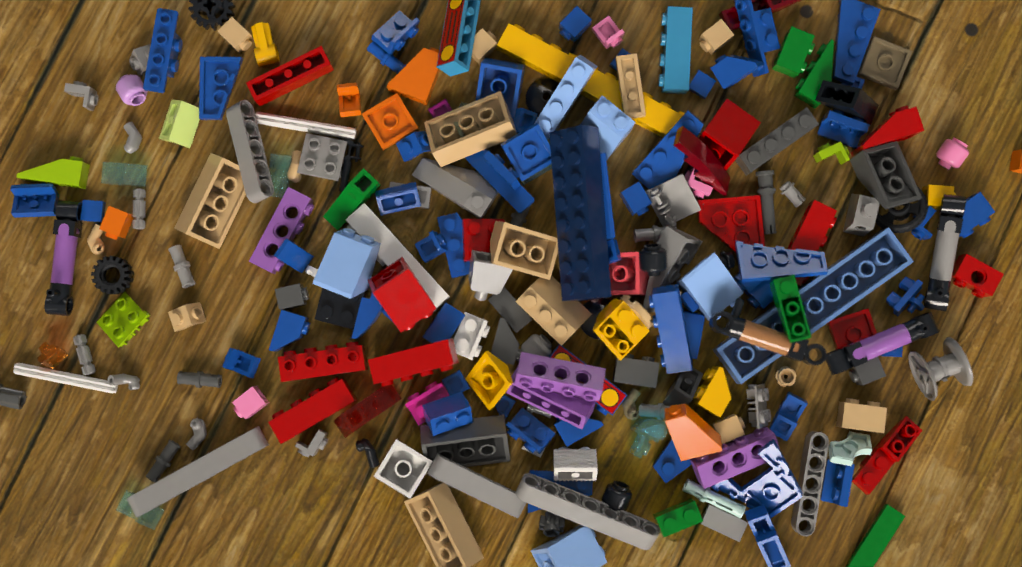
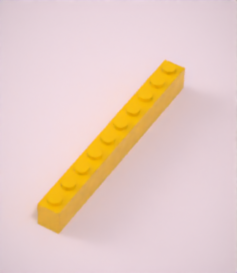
[497,24,685,138]

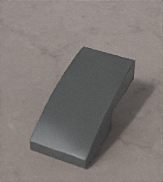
[488,287,532,333]

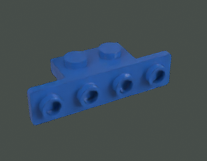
[734,0,780,77]
[143,8,183,93]
[465,149,535,214]

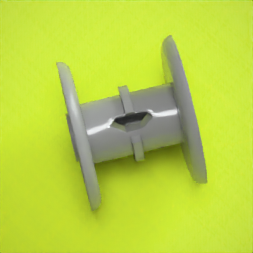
[908,337,973,401]

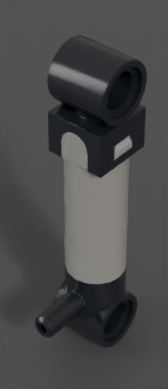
[924,194,966,311]

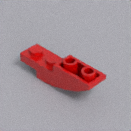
[852,416,923,495]

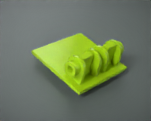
[96,291,151,347]

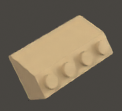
[424,91,517,167]
[174,153,246,249]
[404,482,484,567]

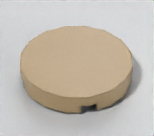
[619,295,653,329]

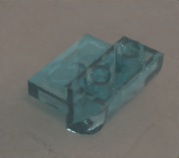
[629,417,668,459]

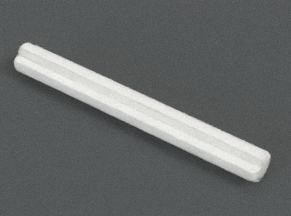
[255,112,357,140]
[13,363,118,393]

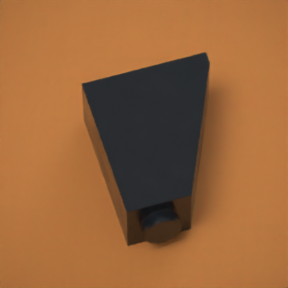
[815,80,879,125]

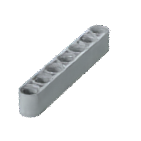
[127,426,269,518]
[516,473,660,550]

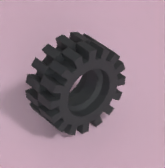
[91,256,134,294]

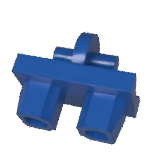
[886,277,925,316]

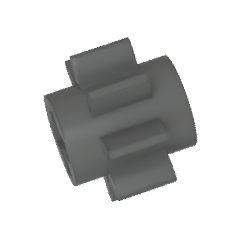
[539,511,565,537]

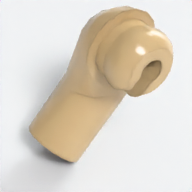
[287,150,302,183]
[87,224,105,255]

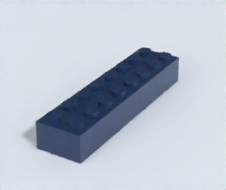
[549,125,612,301]

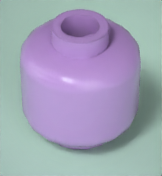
[116,75,148,106]

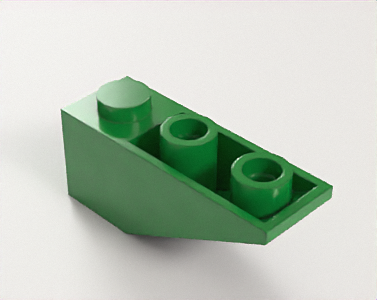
[794,39,834,109]
[323,168,381,231]
[769,275,812,343]

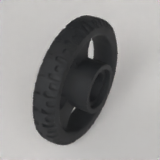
[873,187,928,233]

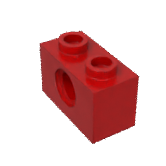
[952,254,1004,298]

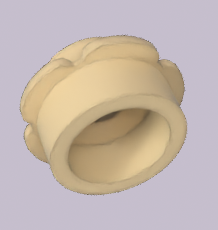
[775,366,796,387]

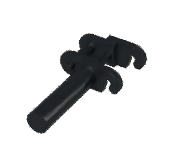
[338,139,364,192]

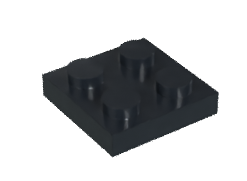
[314,288,366,329]

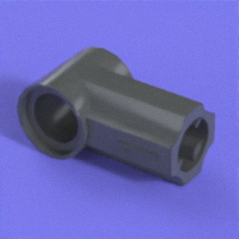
[0,384,27,409]

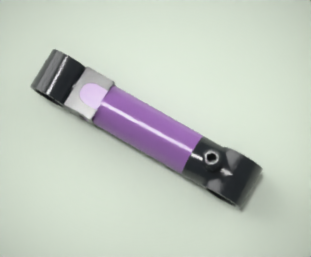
[44,200,83,316]
[826,312,940,375]

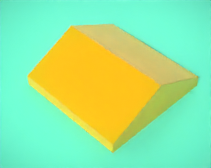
[465,351,513,410]

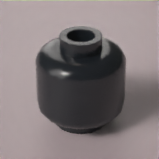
[639,244,667,276]
[601,481,632,511]

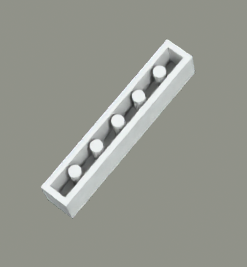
[346,203,450,311]

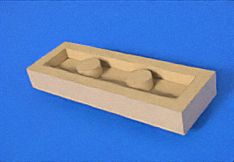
[615,53,646,119]

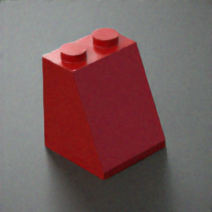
[698,99,761,170]
[367,257,437,332]

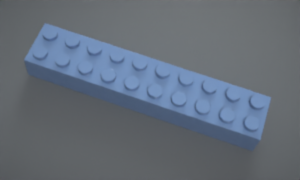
[712,227,914,384]

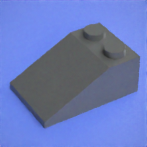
[850,141,922,210]

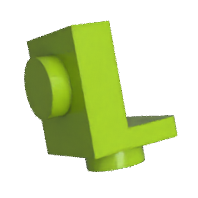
[813,141,850,165]

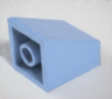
[580,95,635,161]
[313,228,381,299]
[676,252,743,321]
[531,525,608,567]

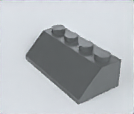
[420,414,510,472]

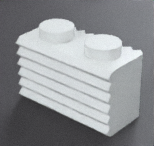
[553,447,597,481]

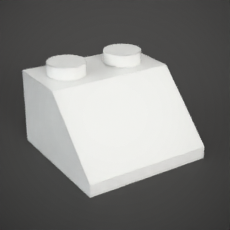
[374,439,433,499]

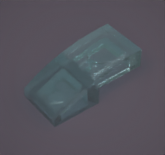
[269,153,292,198]
[101,162,147,187]
[116,490,164,530]

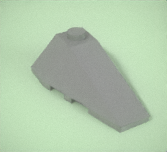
[412,158,499,219]
[643,226,703,312]

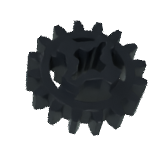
[188,0,235,31]

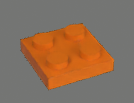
[362,93,419,151]

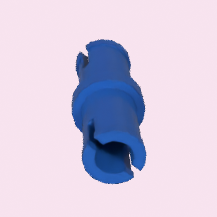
[367,41,406,74]

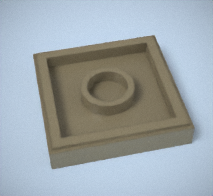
[857,36,912,90]

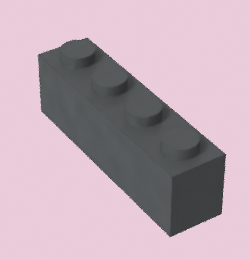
[735,107,819,176]

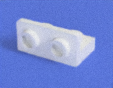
[453,312,490,360]

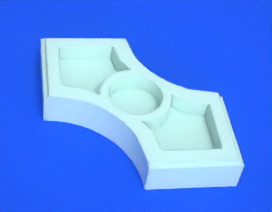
[828,431,872,466]

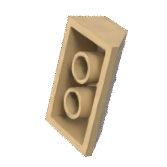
[490,221,558,280]
[515,275,592,346]

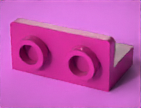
[405,381,450,426]

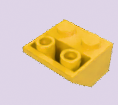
[593,298,649,361]
[692,366,731,417]

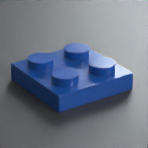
[500,123,552,181]

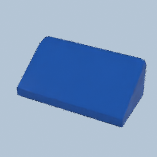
[375,182,421,215]
[423,302,465,343]

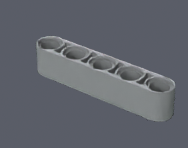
[226,100,274,203]
[791,431,829,536]
[427,454,526,518]

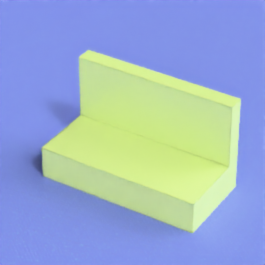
[159,99,200,148]

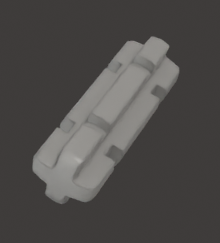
[132,188,146,229]
[73,334,96,375]

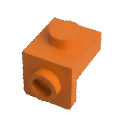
[337,83,361,117]

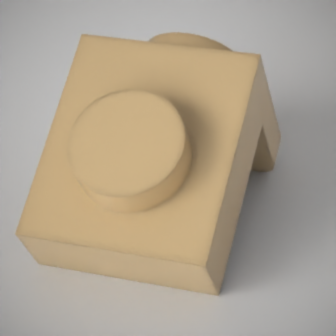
[168,302,206,332]

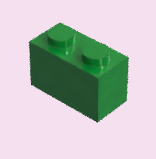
[772,26,815,78]
[653,498,703,537]

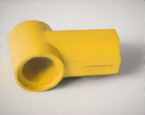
[251,22,280,67]

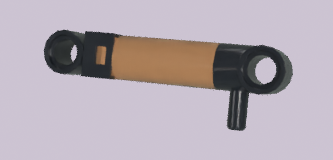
[709,298,827,365]

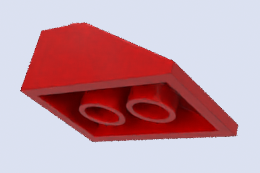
[851,105,924,156]

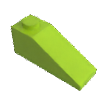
[16,156,90,189]

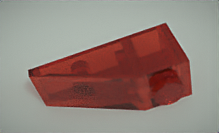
[334,384,402,438]

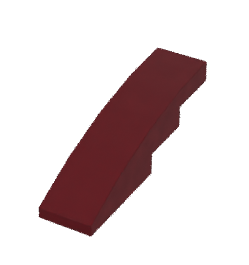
[719,0,801,31]
[673,126,730,196]

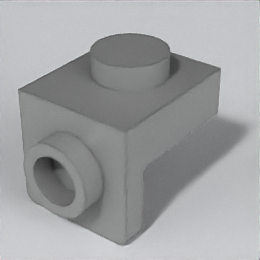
[129,44,151,76]
[64,81,98,111]
[295,429,329,457]

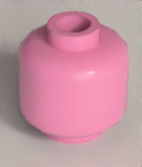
[936,137,969,170]

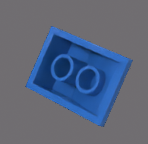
[476,57,525,122]

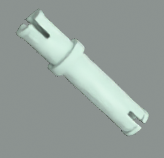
[682,479,746,518]

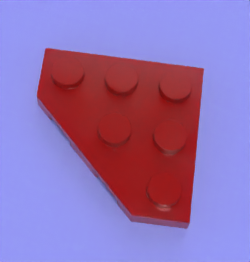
[697,195,765,253]

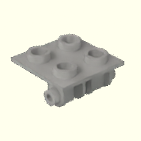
[297,133,347,181]
[645,173,701,227]
[746,383,771,429]

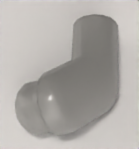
[123,122,142,154]
[107,374,140,390]
[186,418,207,450]

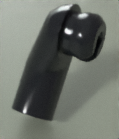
[355,438,380,468]

